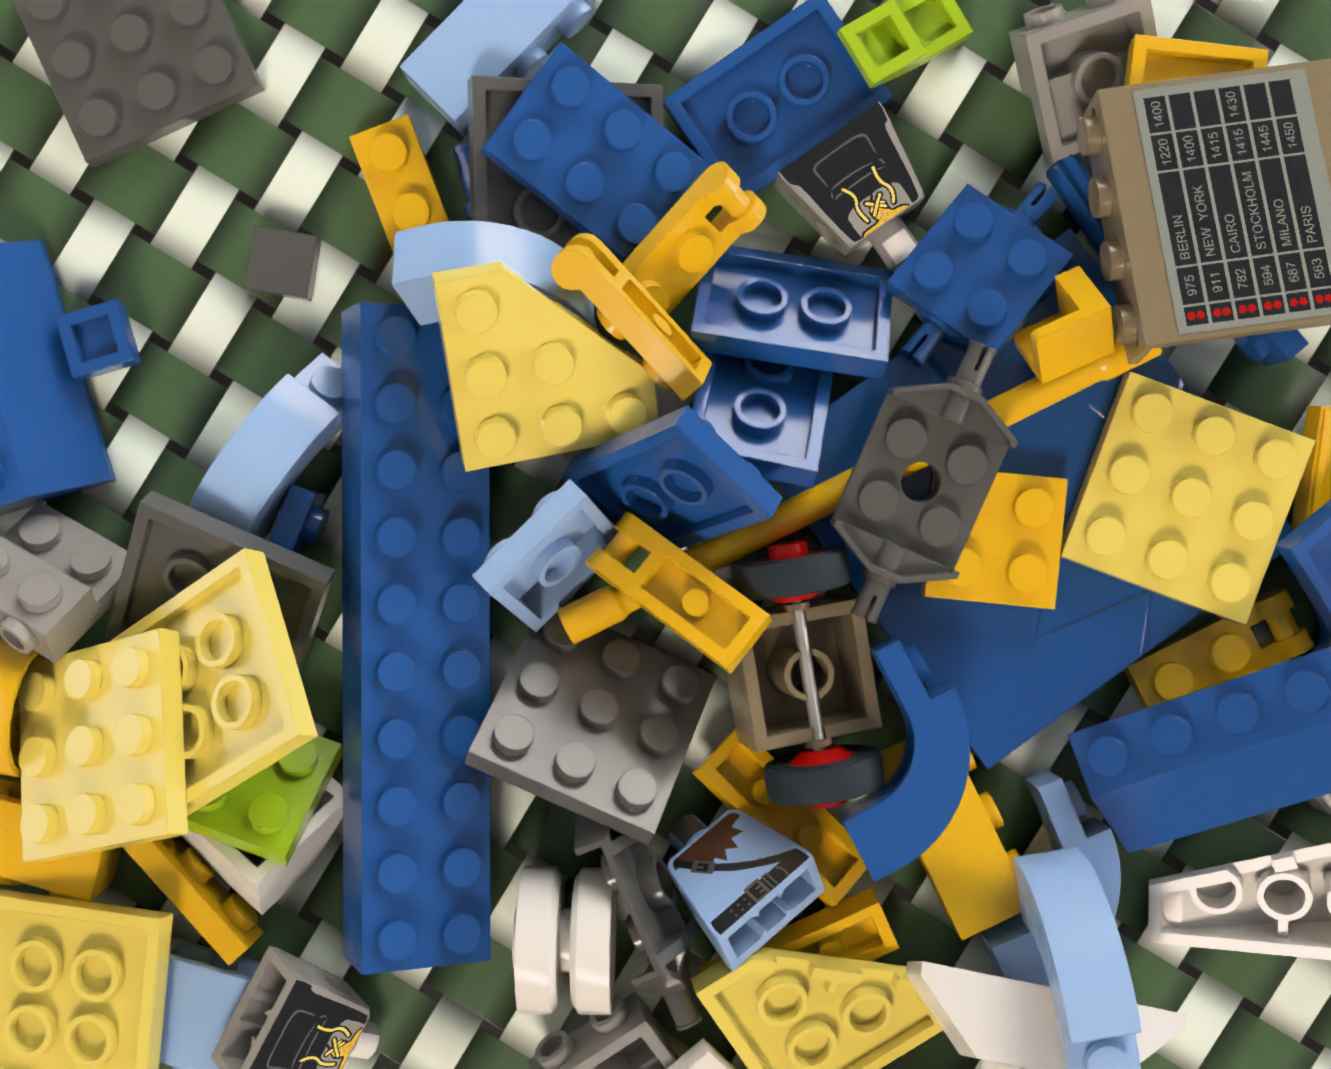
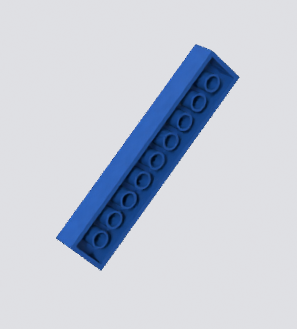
[342,302,491,975]

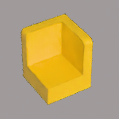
[1014,266,1115,384]

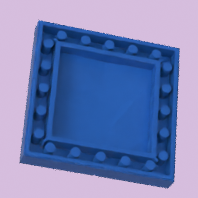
[771,228,1293,769]

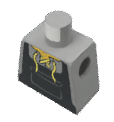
[774,101,924,271]
[211,946,379,1069]

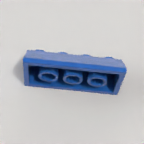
[0,240,116,516]
[1068,647,1331,853]

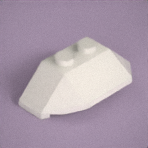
[905,961,1187,1069]

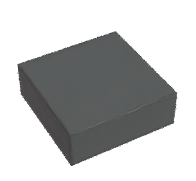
[244,226,322,301]

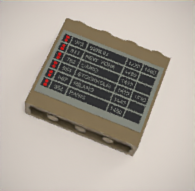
[1077,58,1331,365]

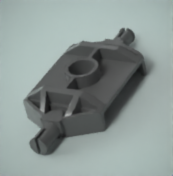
[829,340,1018,624]
[574,813,702,1031]

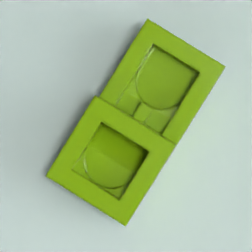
[837,0,974,89]

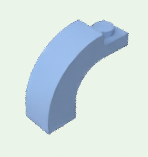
[392,221,598,330]
[189,352,342,539]
[980,769,1121,987]
[1012,846,1142,1069]

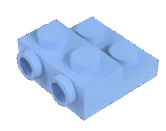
[472,479,618,632]

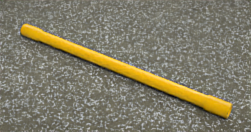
[557,339,1162,644]

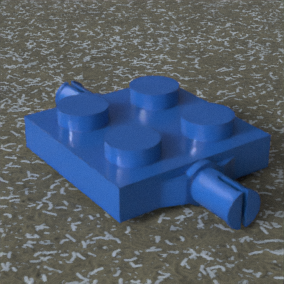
[887,182,1074,368]

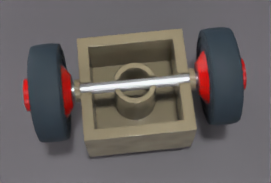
[726,541,884,809]

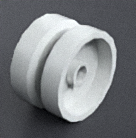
[512,866,617,1015]

